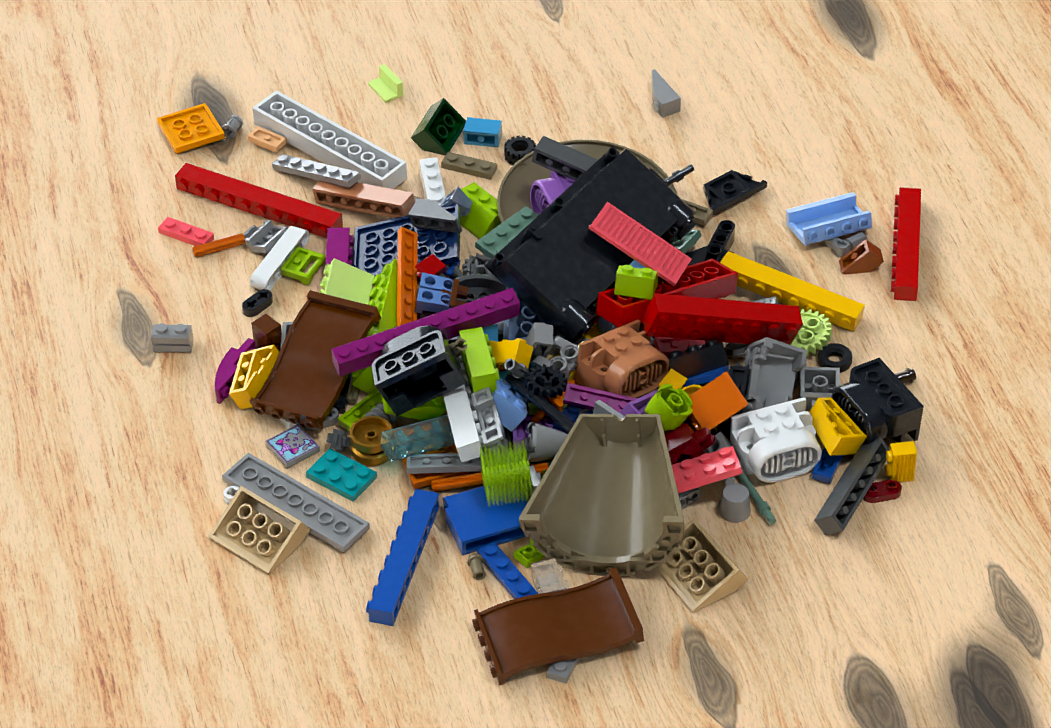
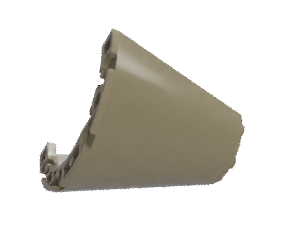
[519,414,684,577]

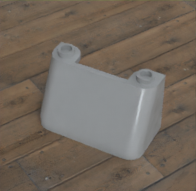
[742,337,807,413]

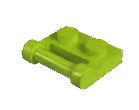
[280,247,326,285]

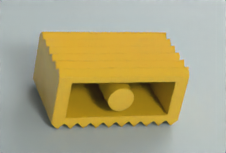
[885,441,917,483]

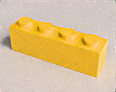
[489,338,534,371]

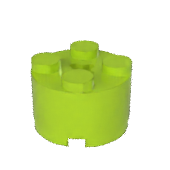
[645,384,693,431]

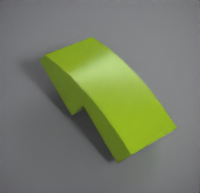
[513,539,546,568]

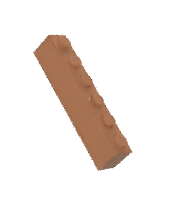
[312,181,415,218]

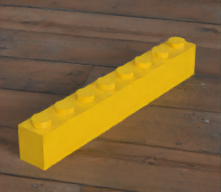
[720,251,865,332]

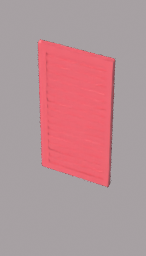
[588,202,692,286]

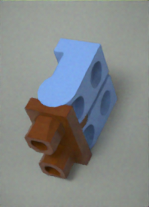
[415,272,469,313]

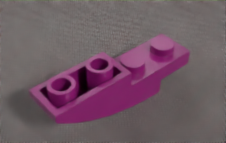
[215,338,256,404]

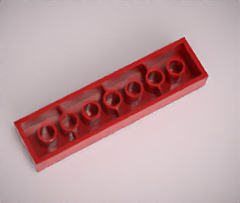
[596,259,738,328]
[642,293,803,345]

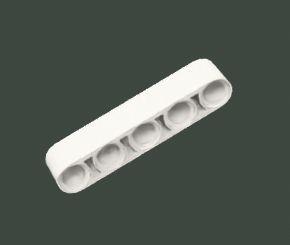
[250,226,309,291]

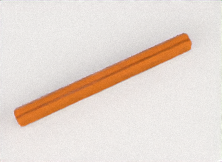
[431,462,549,492]

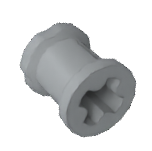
[222,115,243,138]

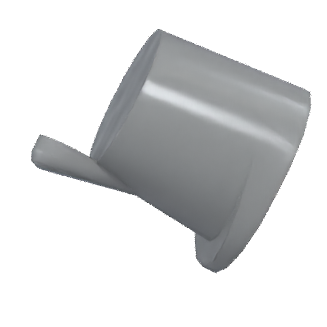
[718,477,751,523]

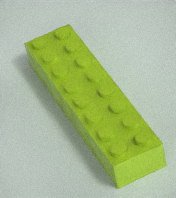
[352,258,397,394]

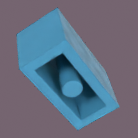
[463,117,502,148]

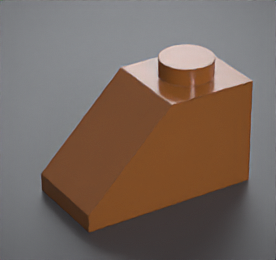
[839,239,884,275]

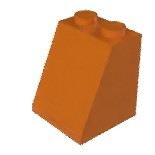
[688,371,749,432]

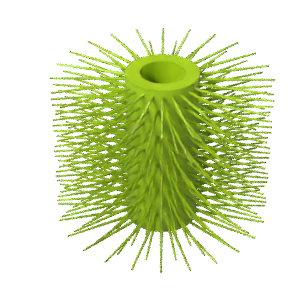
[480,440,533,507]

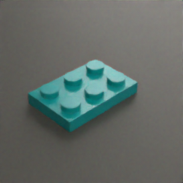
[306,448,377,502]

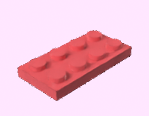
[672,446,743,493]

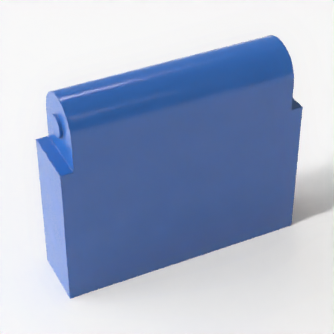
[443,484,528,556]

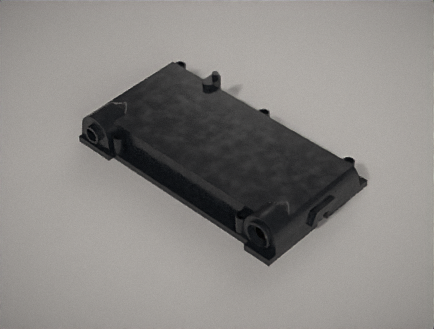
[485,147,696,344]

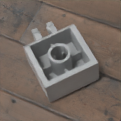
[799,367,840,411]

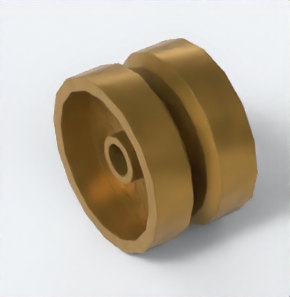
[349,416,394,466]

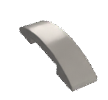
[471,387,505,447]

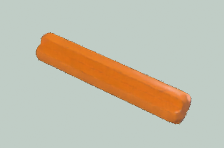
[192,233,246,257]

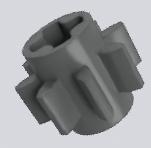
[326,429,351,451]

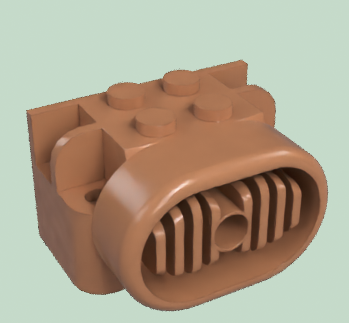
[575,320,669,399]

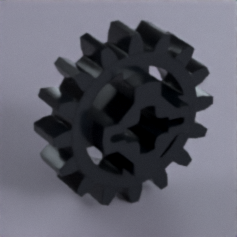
[524,364,568,400]

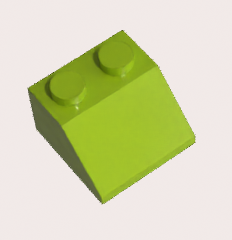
[614,265,658,300]

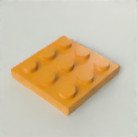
[156,103,225,154]

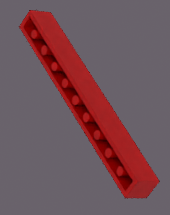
[175,163,343,238]

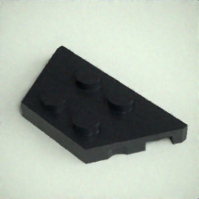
[703,170,767,216]

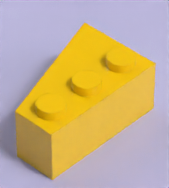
[229,345,279,410]
[809,397,867,456]

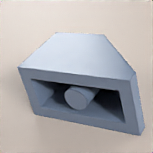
[440,186,473,217]

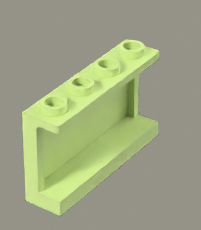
[319,258,374,305]

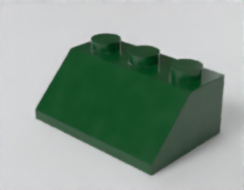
[411,98,466,155]

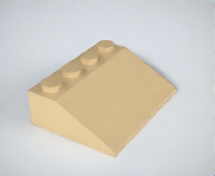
[208,486,311,574]
[656,518,748,612]

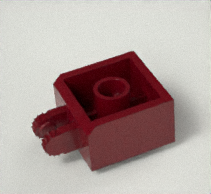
[664,423,716,465]

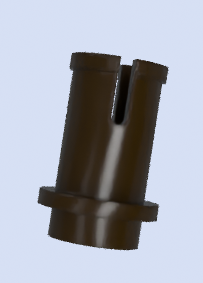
[895,368,916,383]

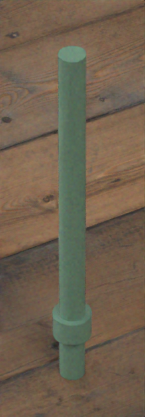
[737,469,776,525]

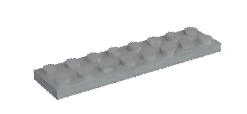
[222,453,370,552]

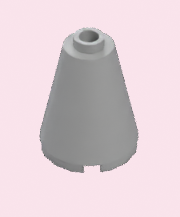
[524,422,568,462]

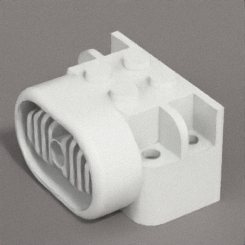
[730,397,822,483]

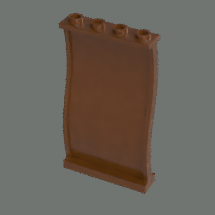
[249,290,381,429]
[472,567,644,685]

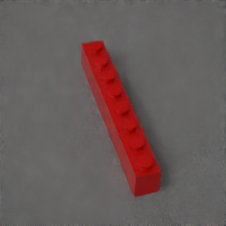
[891,187,921,301]

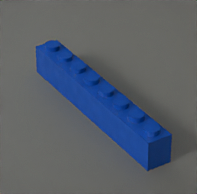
[366,489,440,626]

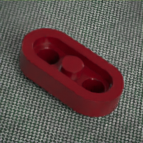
[863,480,902,503]

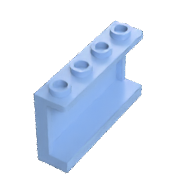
[786,192,872,245]

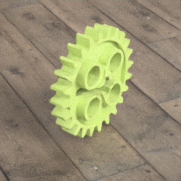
[791,309,833,357]

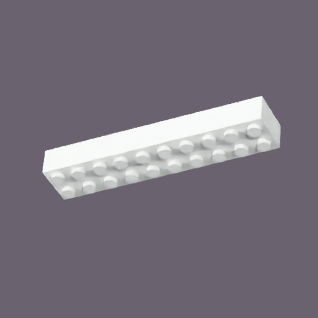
[252,91,407,189]

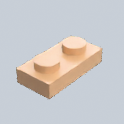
[248,126,287,153]

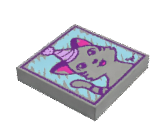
[265,424,320,468]

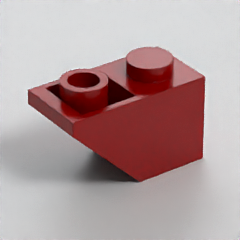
[415,254,449,278]

